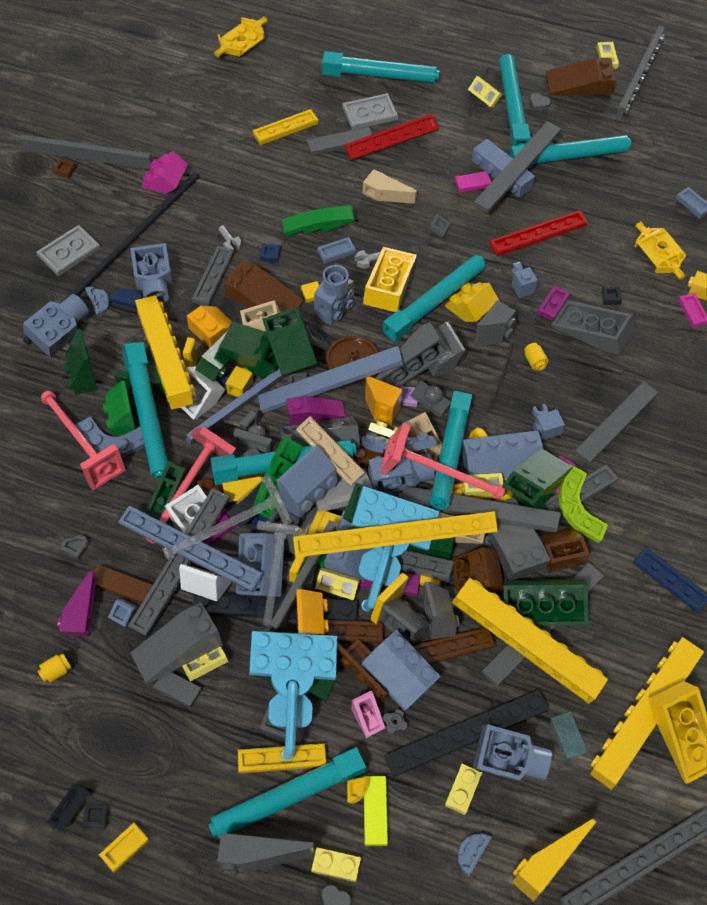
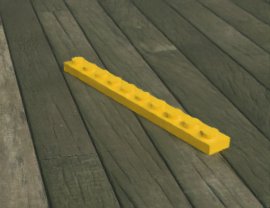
[292,511,498,558]

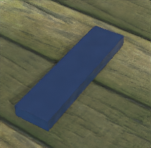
[633,547,707,614]

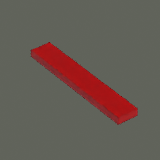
[344,113,439,161]
[489,210,588,257]

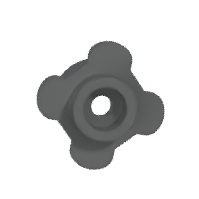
[383,710,407,734]

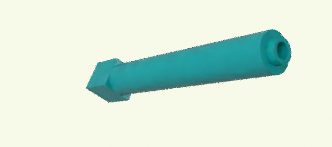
[322,51,440,83]
[499,54,531,146]
[510,135,631,168]
[383,255,486,343]
[122,342,168,479]
[430,391,472,510]
[211,439,356,485]
[208,747,366,839]

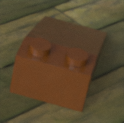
[546,57,616,96]
[224,259,304,312]

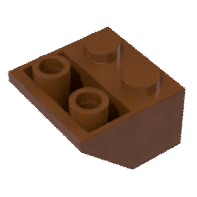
[538,528,590,573]
[451,547,504,594]

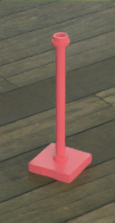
[41,391,126,491]
[380,423,505,499]
[145,426,236,544]

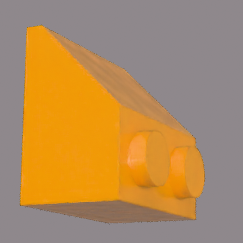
[187,306,232,348]
[365,376,402,426]
[297,589,328,635]

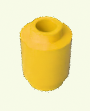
[524,343,549,371]
[37,654,71,683]

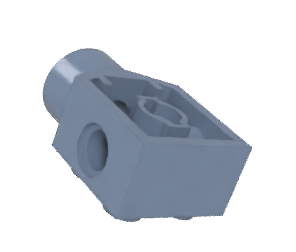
[131,243,172,304]
[314,265,354,326]
[23,294,89,357]
[368,453,434,495]
[473,724,552,780]

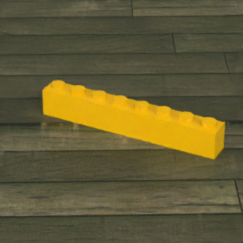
[135,295,195,410]
[452,578,608,704]
[590,637,704,790]

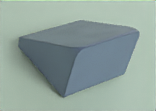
[108,598,139,627]

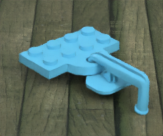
[351,486,439,611]
[249,631,337,761]

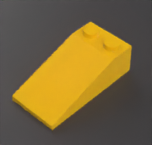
[363,247,417,312]
[648,681,707,784]
[512,819,596,901]

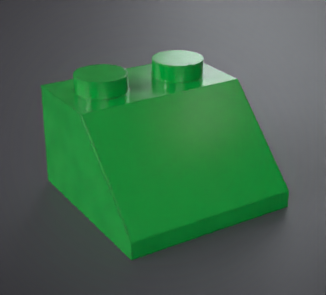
[103,381,135,436]

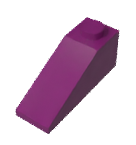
[286,396,345,425]
[57,571,97,637]

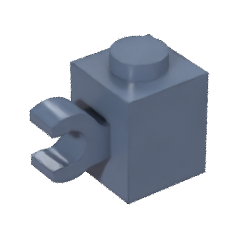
[511,262,538,298]
[532,404,565,440]

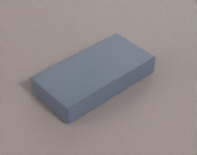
[676,187,707,219]
[317,237,356,264]

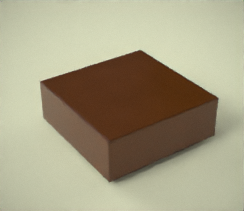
[53,159,76,179]

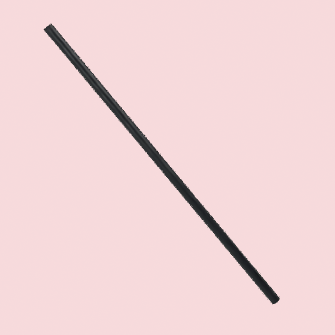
[23,172,199,345]

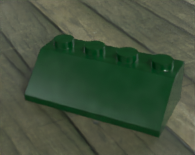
[503,579,589,626]

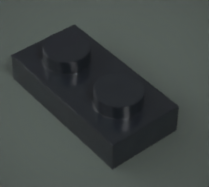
[46,784,90,832]

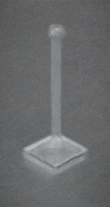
[163,475,292,559]
[257,521,305,632]

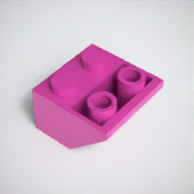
[142,151,188,194]

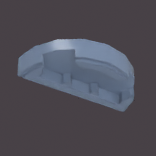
[85,287,110,318]
[458,833,491,877]

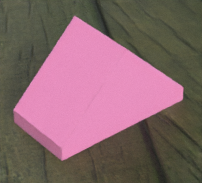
[351,691,385,738]

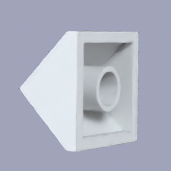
[165,485,220,533]
[179,564,231,601]

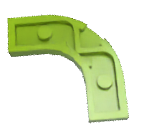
[558,464,608,543]

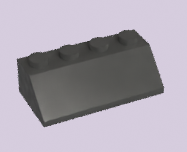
[278,416,360,448]

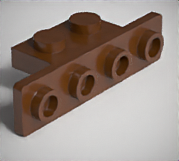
[327,634,387,702]

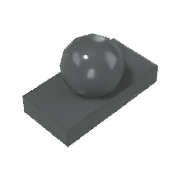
[410,380,451,417]
[233,424,272,453]

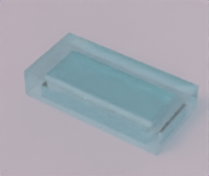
[550,712,587,761]

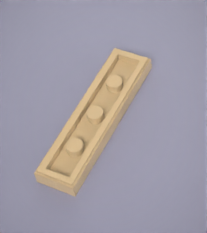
[295,416,365,486]

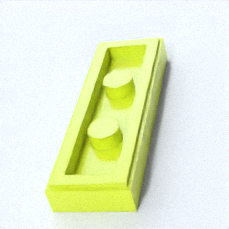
[364,776,387,846]

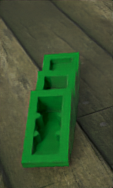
[282,206,355,236]
[252,436,302,519]

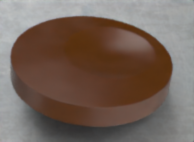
[326,336,379,384]

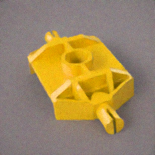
[214,16,268,57]
[634,222,686,280]

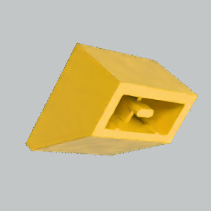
[445,282,499,322]

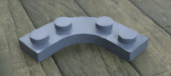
[75,416,145,457]
[360,432,436,453]

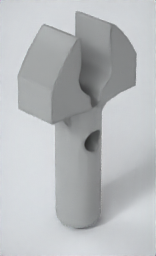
[219,226,241,251]
[355,250,381,269]

